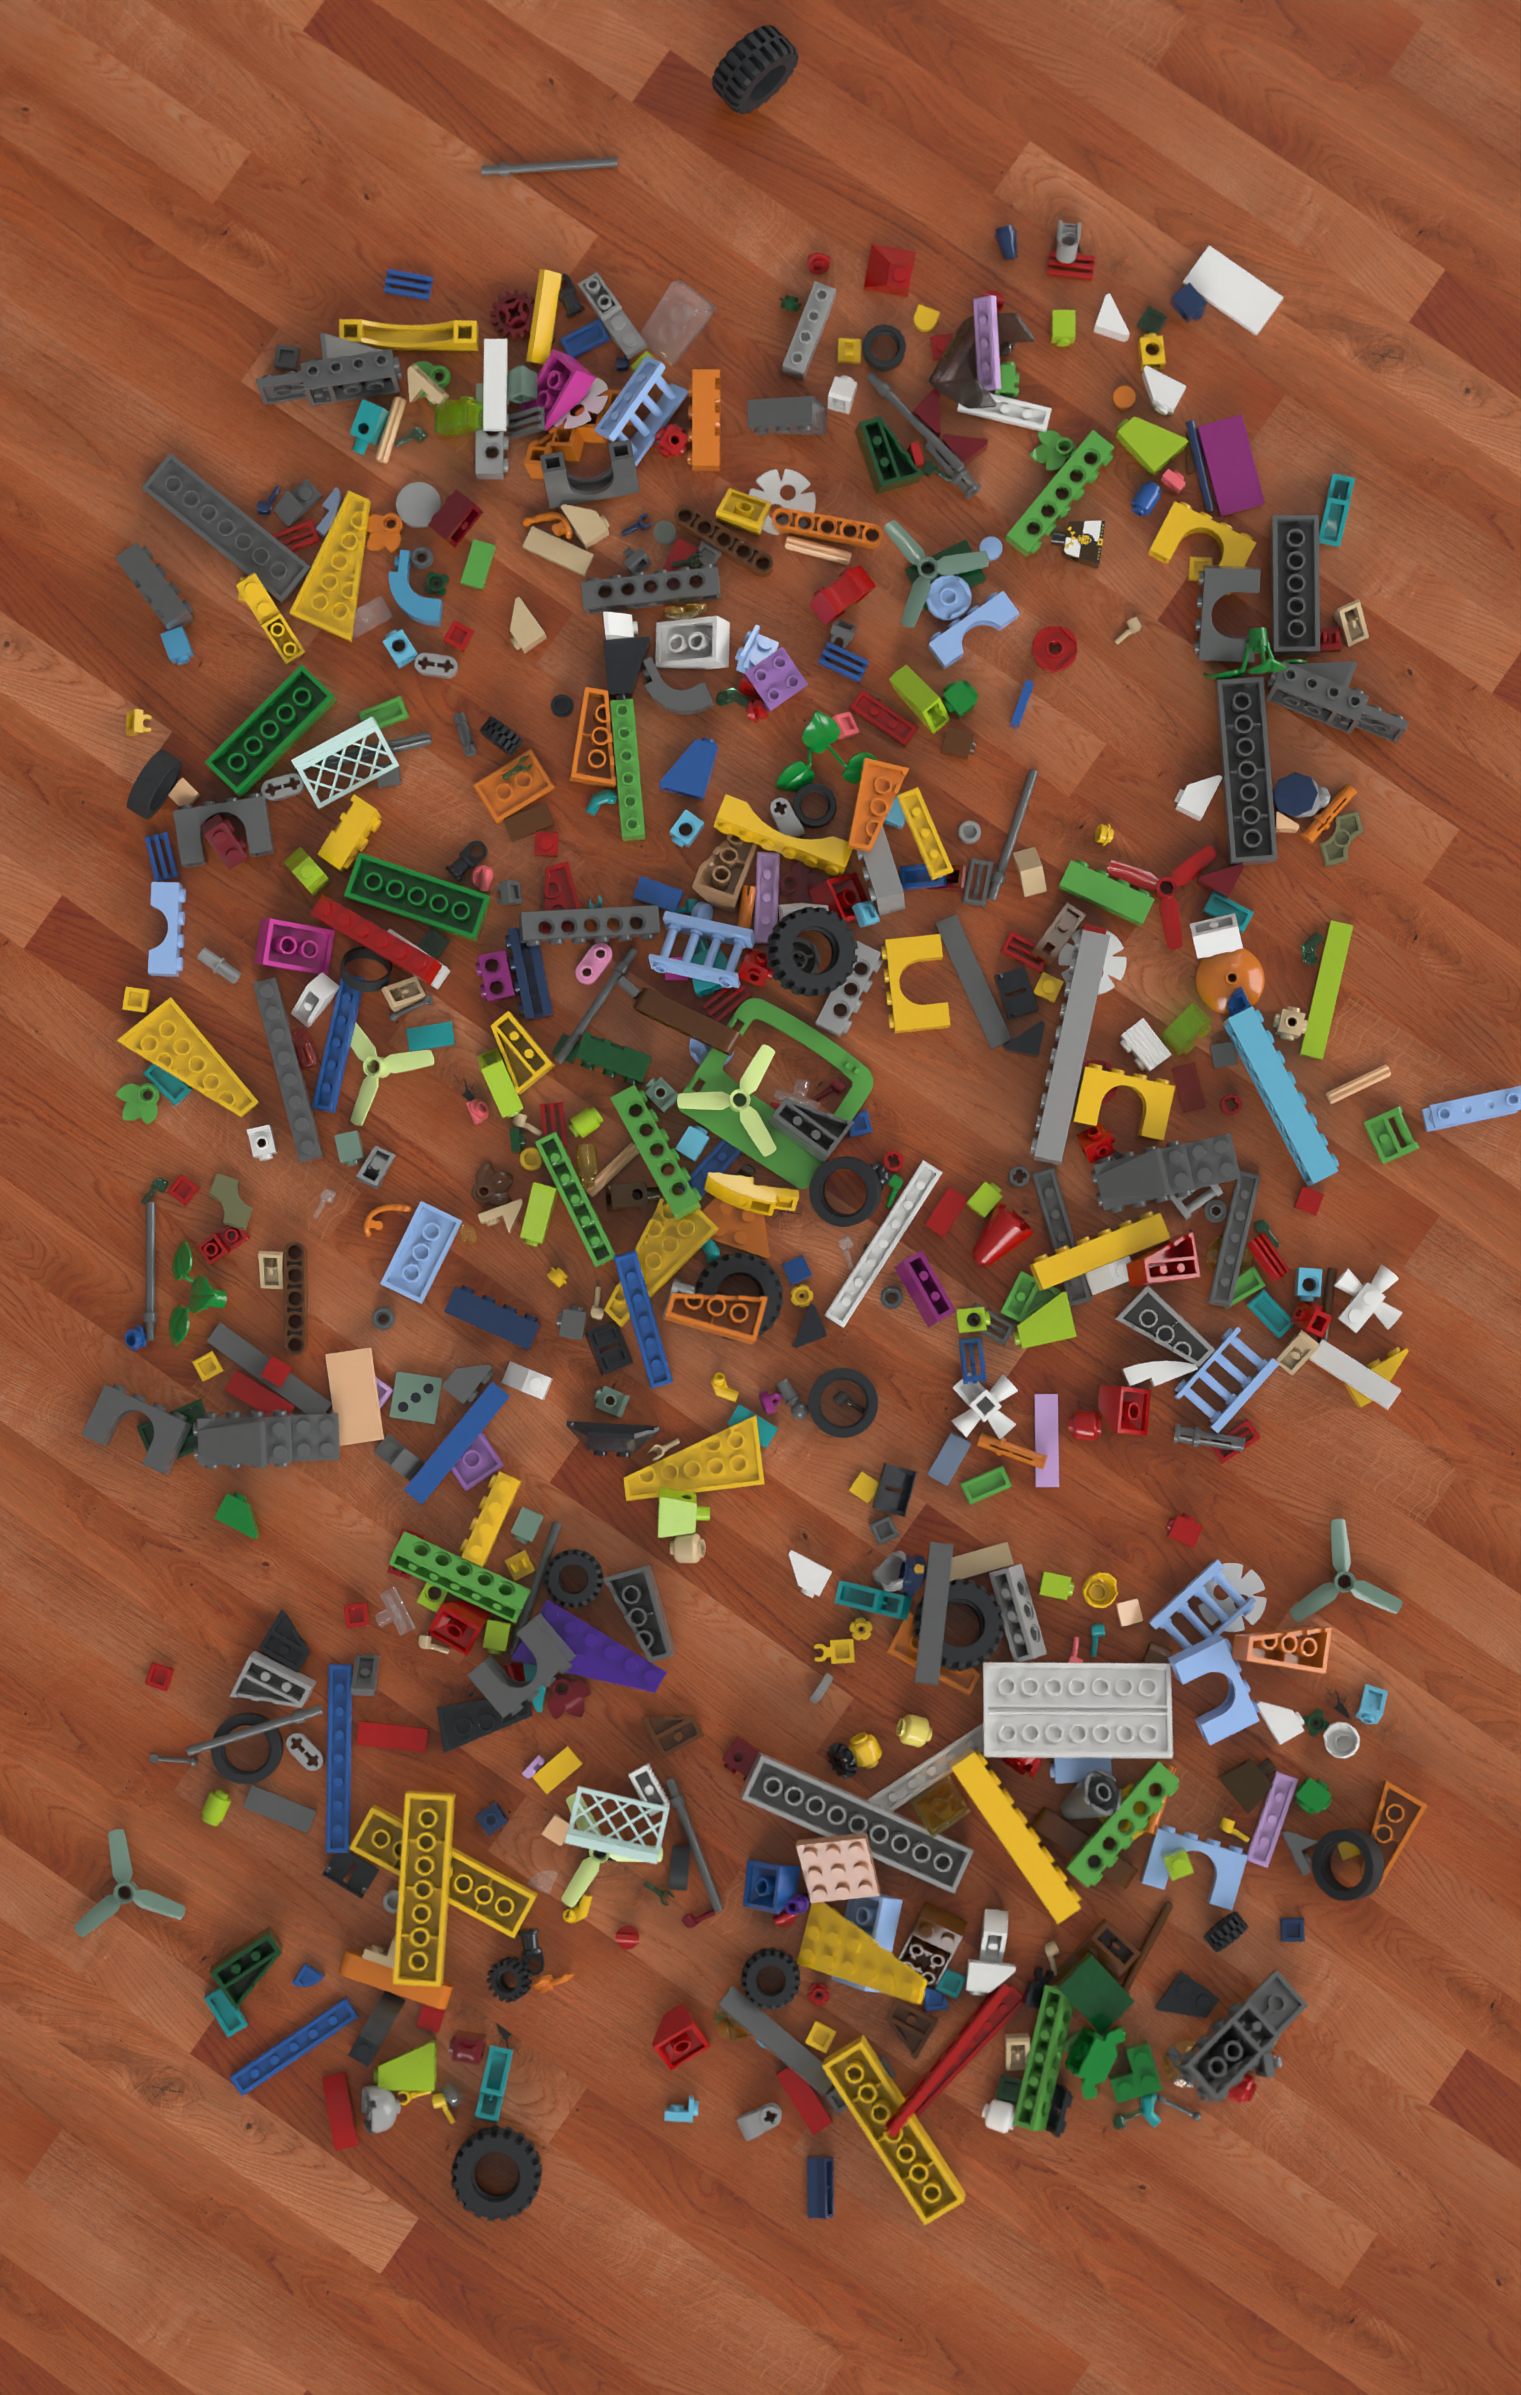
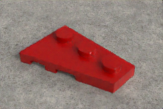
[542,861,586,934]

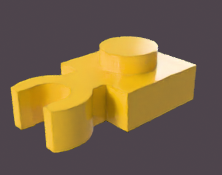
[814,1639,855,1664]

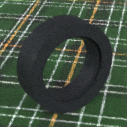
[127,749,182,820]
[809,1156,881,1227]
[808,1368,878,1438]
[211,1713,283,1784]
[1311,1828,1384,1901]

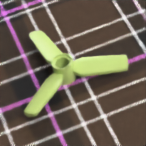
[350,1023,434,1126]
[677,1044,777,1157]
[561,1793,663,1907]

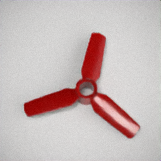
[1107,845,1217,950]

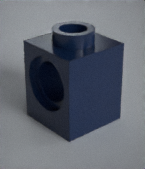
[1170,282,1207,324]
[475,1801,509,1836]

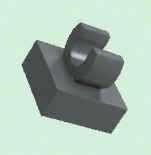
[623,547,652,575]
[830,618,858,648]
[494,880,523,905]
[1255,2052,1282,2078]

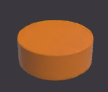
[1112,386,1136,410]

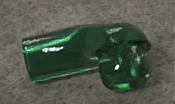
[716,688,751,708]
[1301,932,1324,966]

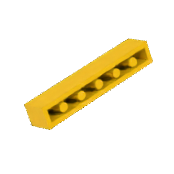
[1029,1211,1171,1291]

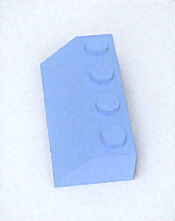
[831,1893,903,1993]

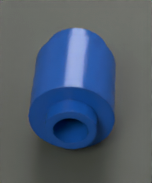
[1130,481,1162,517]

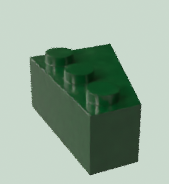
[855,416,924,494]
[576,1031,652,1086]
[210,1926,283,2010]

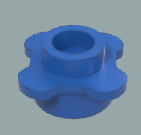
[125,1325,146,1351]

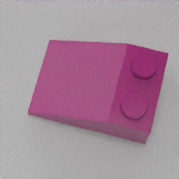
[520,349,596,431]
[254,918,335,976]

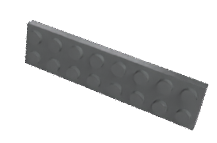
[142,453,311,603]

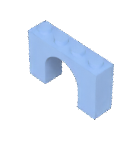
[1168,1633,1260,1745]
[1049,1758,1112,1783]
[1140,1824,1248,1910]

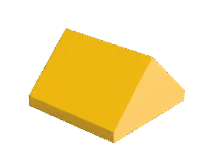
[716,488,772,536]

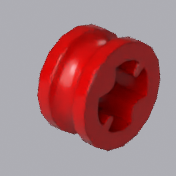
[1220,1094,1242,1115]
[883,1151,904,1172]

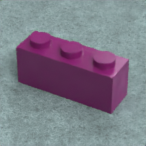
[894,1251,956,1328]

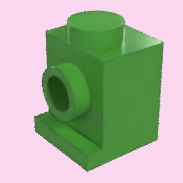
[995,362,1019,399]

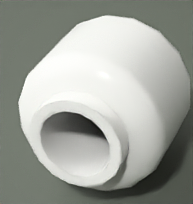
[982,2098,1016,2133]

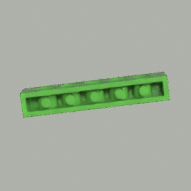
[1006,430,1114,557]
[610,699,646,841]
[610,1084,702,1220]
[535,1132,616,1267]
[389,1531,531,1624]
[1065,1760,1180,1887]
[1013,1985,1074,2131]

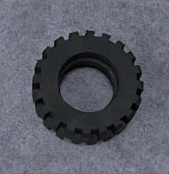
[712,25,798,114]
[766,907,858,997]
[695,1253,783,1341]
[912,1579,1004,1671]
[451,2125,542,2222]

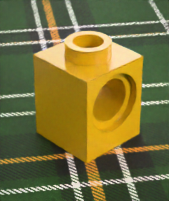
[1138,333,1166,371]

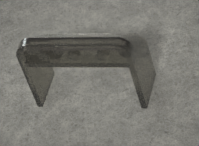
[929,312,1035,409]

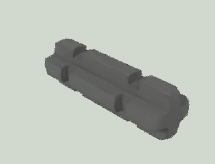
[453,712,477,757]

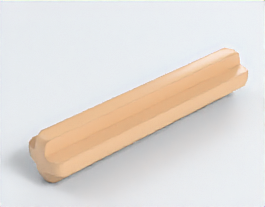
[376,397,406,463]
[785,536,851,565]
[1326,1065,1391,1104]
[585,1143,640,1197]

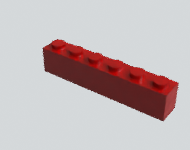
[310,894,442,985]

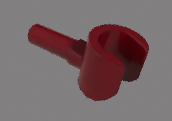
[815,1079,846,1102]
[682,1910,716,1928]

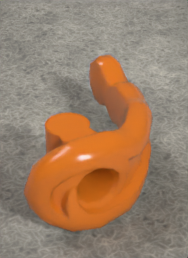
[522,512,573,539]
[363,1204,412,1237]

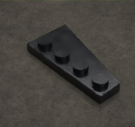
[437,1699,533,1753]

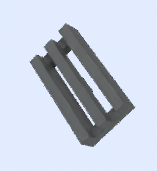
[508,406,545,439]
[962,858,994,908]
[967,1303,1016,1346]

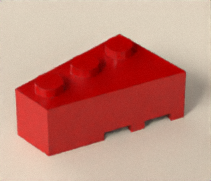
[1126,1232,1200,1287]

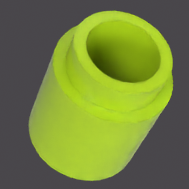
[568,1106,604,1139]
[201,1789,231,1826]

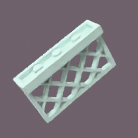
[291,717,399,809]
[565,1786,670,1864]

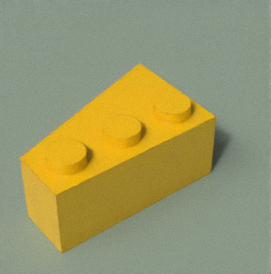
[317,794,382,873]
[491,1011,555,1095]

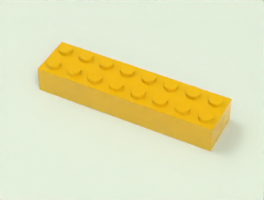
[948,1747,1081,1924]
[393,1791,455,1987]
[349,1804,538,1938]
[822,2035,965,2225]

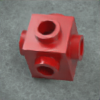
[652,424,689,458]
[738,948,774,987]
[1076,1123,1115,1164]
[1290,1301,1332,1337]

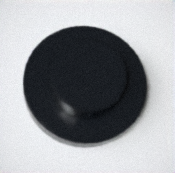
[551,694,574,718]

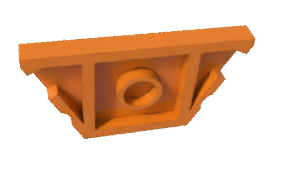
[702,1198,770,1259]

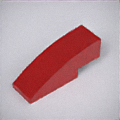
[322,2072,360,2151]

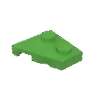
[1000,1271,1060,1323]

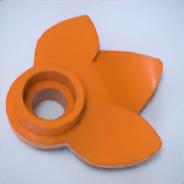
[367,513,403,553]
[532,1974,574,1993]

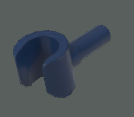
[616,355,629,371]
[257,486,281,516]
[621,513,652,537]

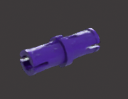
[785,1893,811,1915]

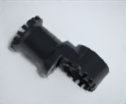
[558,273,585,318]
[445,840,488,882]
[518,1928,545,1975]

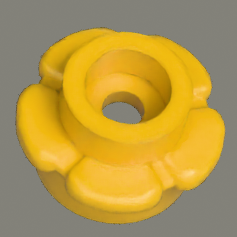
[1095,823,1114,846]
[547,1267,567,1288]
[791,1284,813,1307]
[850,1617,873,1640]

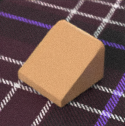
[168,777,201,806]
[1274,811,1299,833]
[1115,1598,1143,1627]
[542,1814,569,1846]

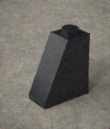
[603,636,650,700]

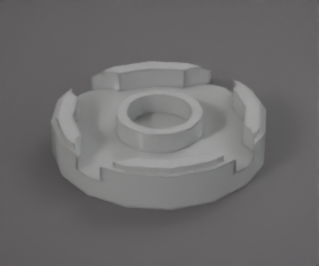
[396,482,442,528]

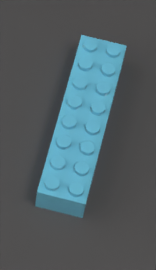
[1223,1006,1339,1187]

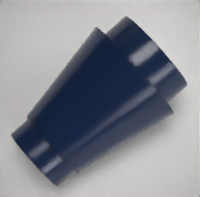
[994,225,1018,261]

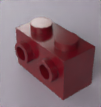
[428,489,483,547]
[199,814,248,870]
[722,1736,768,1781]

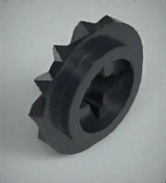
[827,1742,857,1779]

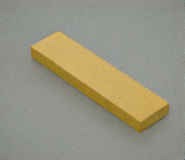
[526,269,562,365]
[896,787,954,880]

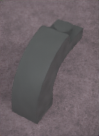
[641,657,714,715]

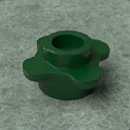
[779,295,802,312]
[424,571,449,596]
[1302,1709,1330,1736]

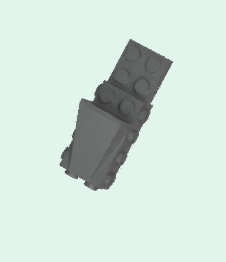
[256,333,403,406]
[1266,661,1409,744]
[1091,1133,1241,1214]
[193,1410,340,1469]
[1176,1970,1308,2103]

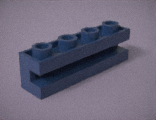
[505,927,554,1021]
[444,1285,541,1350]

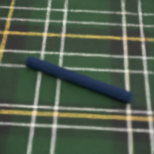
[1186,420,1214,512]

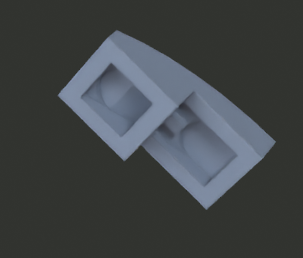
[316,487,342,538]
[927,1432,972,1486]

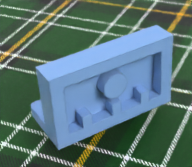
[735,625,779,673]

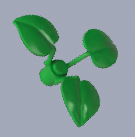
[1203,628,1308,680]
[775,710,878,792]
[169,1240,227,1347]

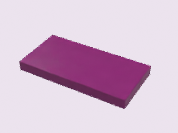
[1197,414,1265,516]

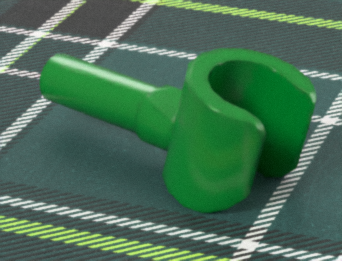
[886,1174,903,1208]

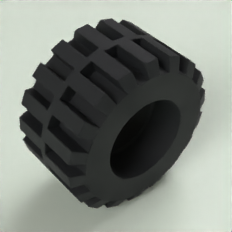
[544,1549,604,1608]
[741,1947,800,2010]

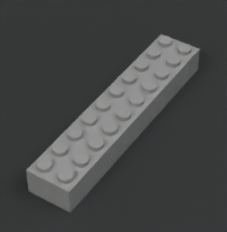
[1030,930,1110,1166]
[739,1752,974,1893]

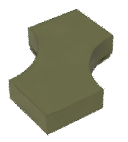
[1319,811,1364,867]
[209,1173,253,1231]

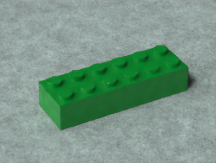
[205,664,337,798]
[344,852,492,943]

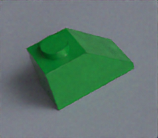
[214,1491,260,1539]

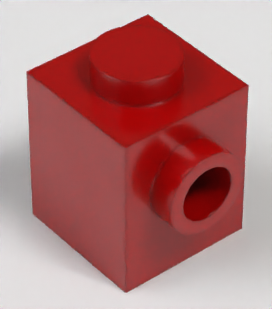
[1165,1513,1203,1548]

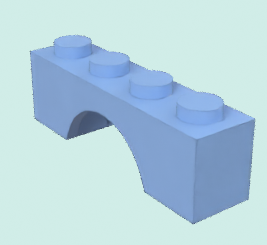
[928,591,1019,670]
[148,882,186,977]

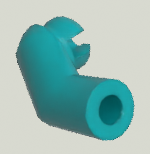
[585,789,618,816]
[701,1239,720,1263]
[1139,2092,1162,2127]

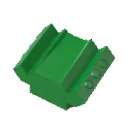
[1065,2025,1127,2100]

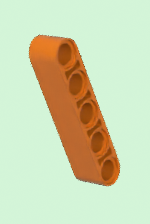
[772,508,882,549]
[338,1950,453,2010]

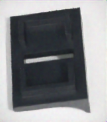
[993,966,1039,1020]
[584,1321,633,1376]
[872,1463,917,1517]
[322,1852,380,1899]
[1045,2083,1073,2138]

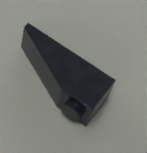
[348,1991,406,2067]

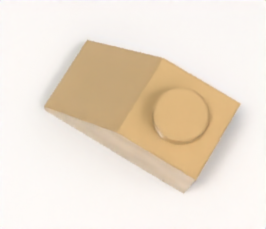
[560,504,610,550]
[509,597,547,654]

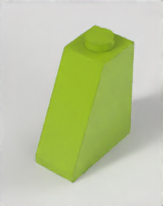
[1116,416,1188,477]
[889,665,951,734]
[283,847,331,896]
[477,1047,524,1118]
[520,1182,559,1247]
[1013,1291,1077,1349]
[374,2040,437,2091]

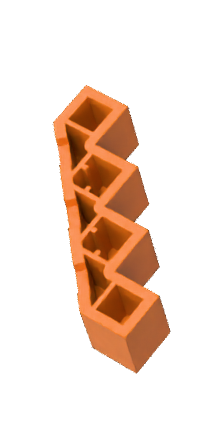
[524,389,636,479]

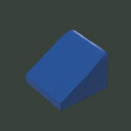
[782,1255,812,1285]

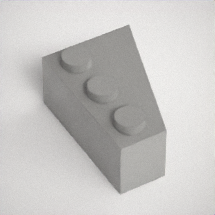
[230,1650,317,1708]

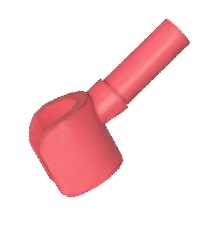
[1068,1637,1083,1663]

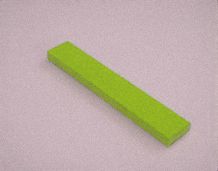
[1299,920,1353,1060]

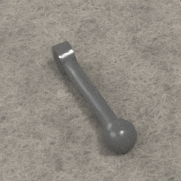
[389,996,433,1022]
[149,1754,198,1766]
[1157,2094,1201,2121]

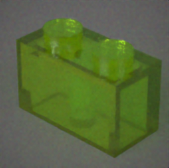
[435,396,483,437]
[1159,1002,1213,1056]

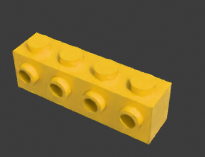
[460,1472,522,1567]

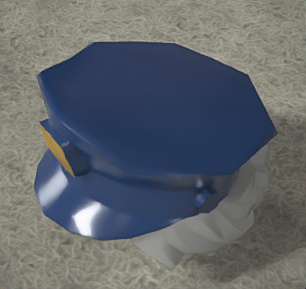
[1273,772,1331,818]
[872,1551,927,1597]

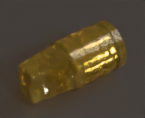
[576,1144,598,1188]

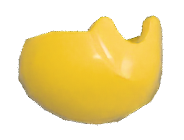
[1082,1572,1118,1608]

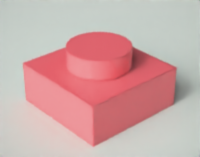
[1161,469,1186,495]
[831,712,859,739]

